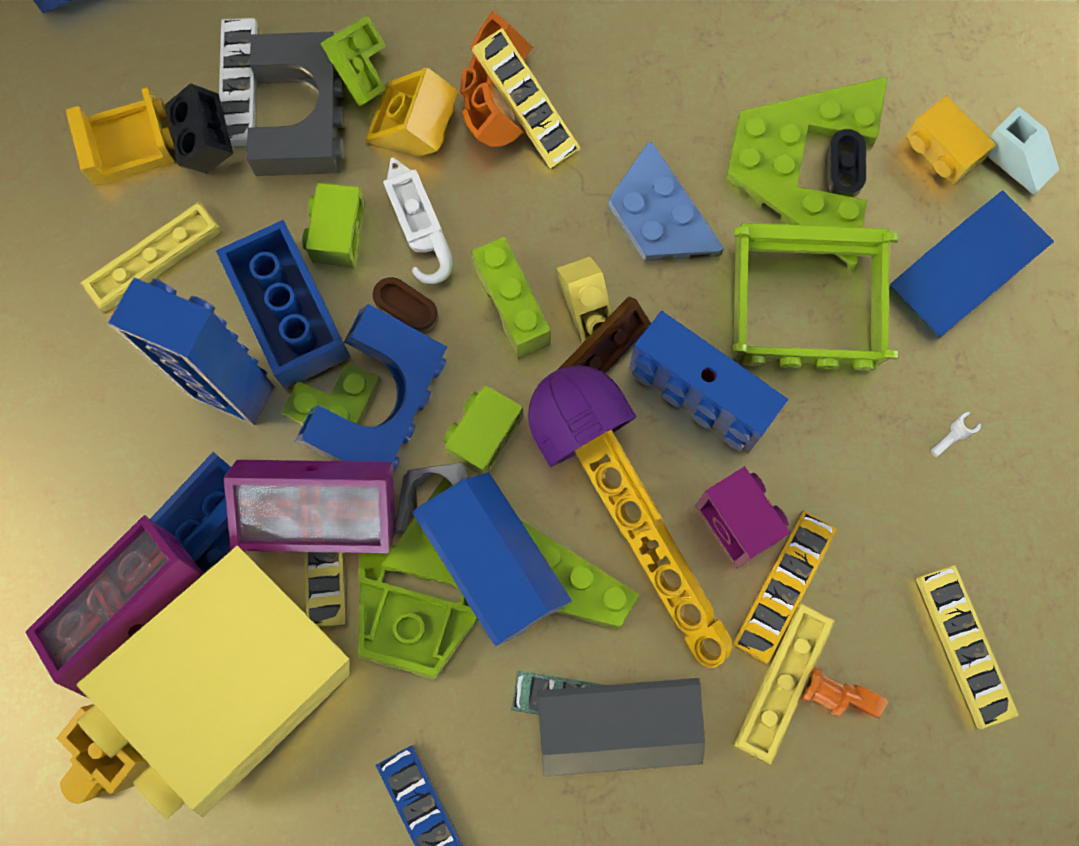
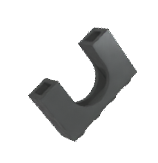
[247,31,345,176]

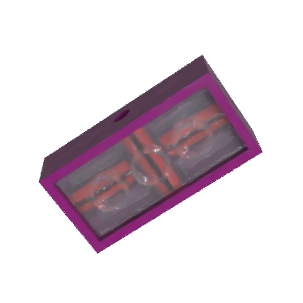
[224,460,395,553]
[25,515,204,699]

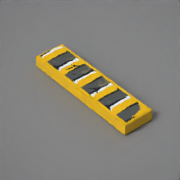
[732,510,838,665]

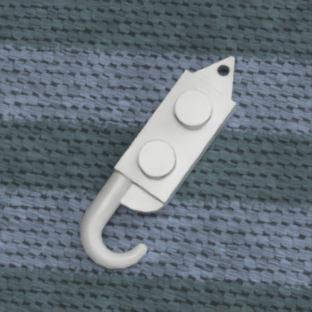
[383,157,454,285]

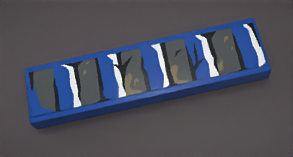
[376,745,463,846]

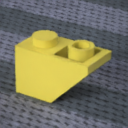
[556,257,613,343]

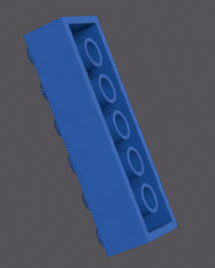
[108,277,275,425]

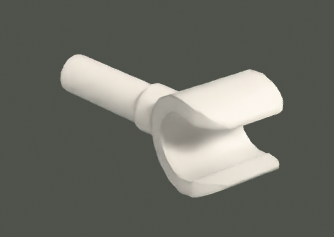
[930,412,981,457]

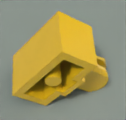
[56,704,150,804]

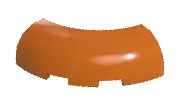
[460,11,533,147]

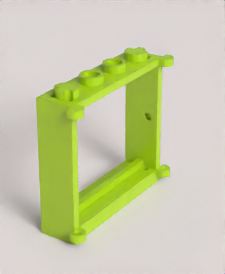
[731,223,898,371]

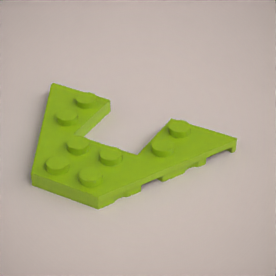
[726,77,888,270]

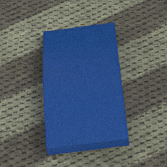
[890,190,1054,338]

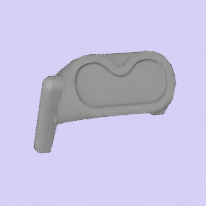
[395,462,468,534]

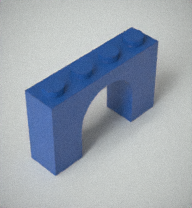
[294,304,447,474]

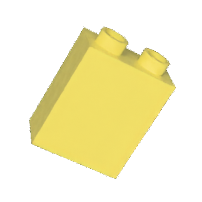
[76,546,350,820]

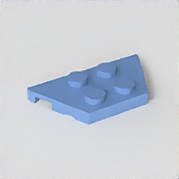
[608,141,724,261]

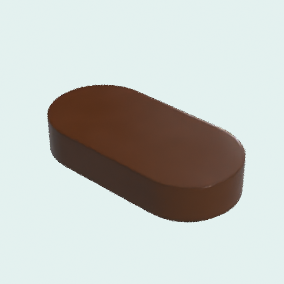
[373,277,439,334]

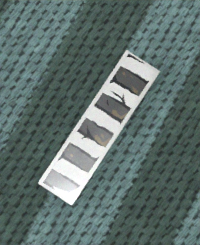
[219,18,258,147]

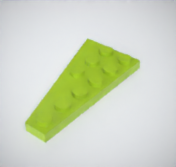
[381,477,640,630]

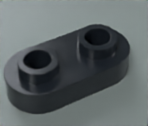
[827,129,866,197]

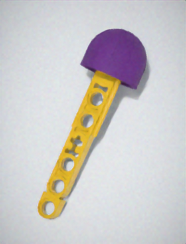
[528,365,733,668]

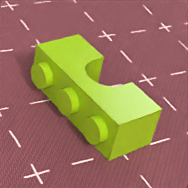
[471,236,551,359]

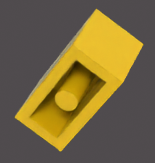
[905,95,996,185]

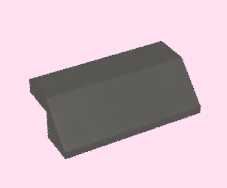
[537,678,705,777]

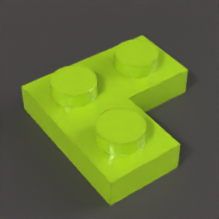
[320,15,387,107]
[281,362,382,425]

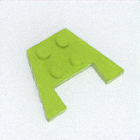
[358,544,478,680]

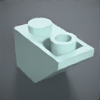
[988,107,1059,195]

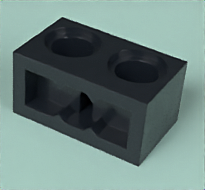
[164,83,234,174]

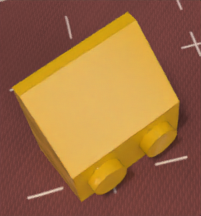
[365,67,458,157]

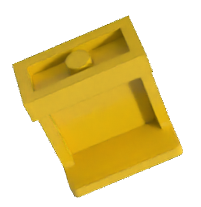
[66,87,175,186]

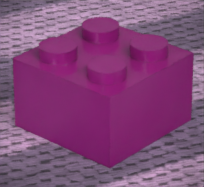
[695,466,790,569]

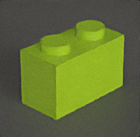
[302,183,365,267]
[443,384,524,475]

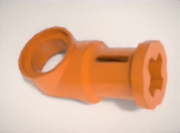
[801,667,888,719]

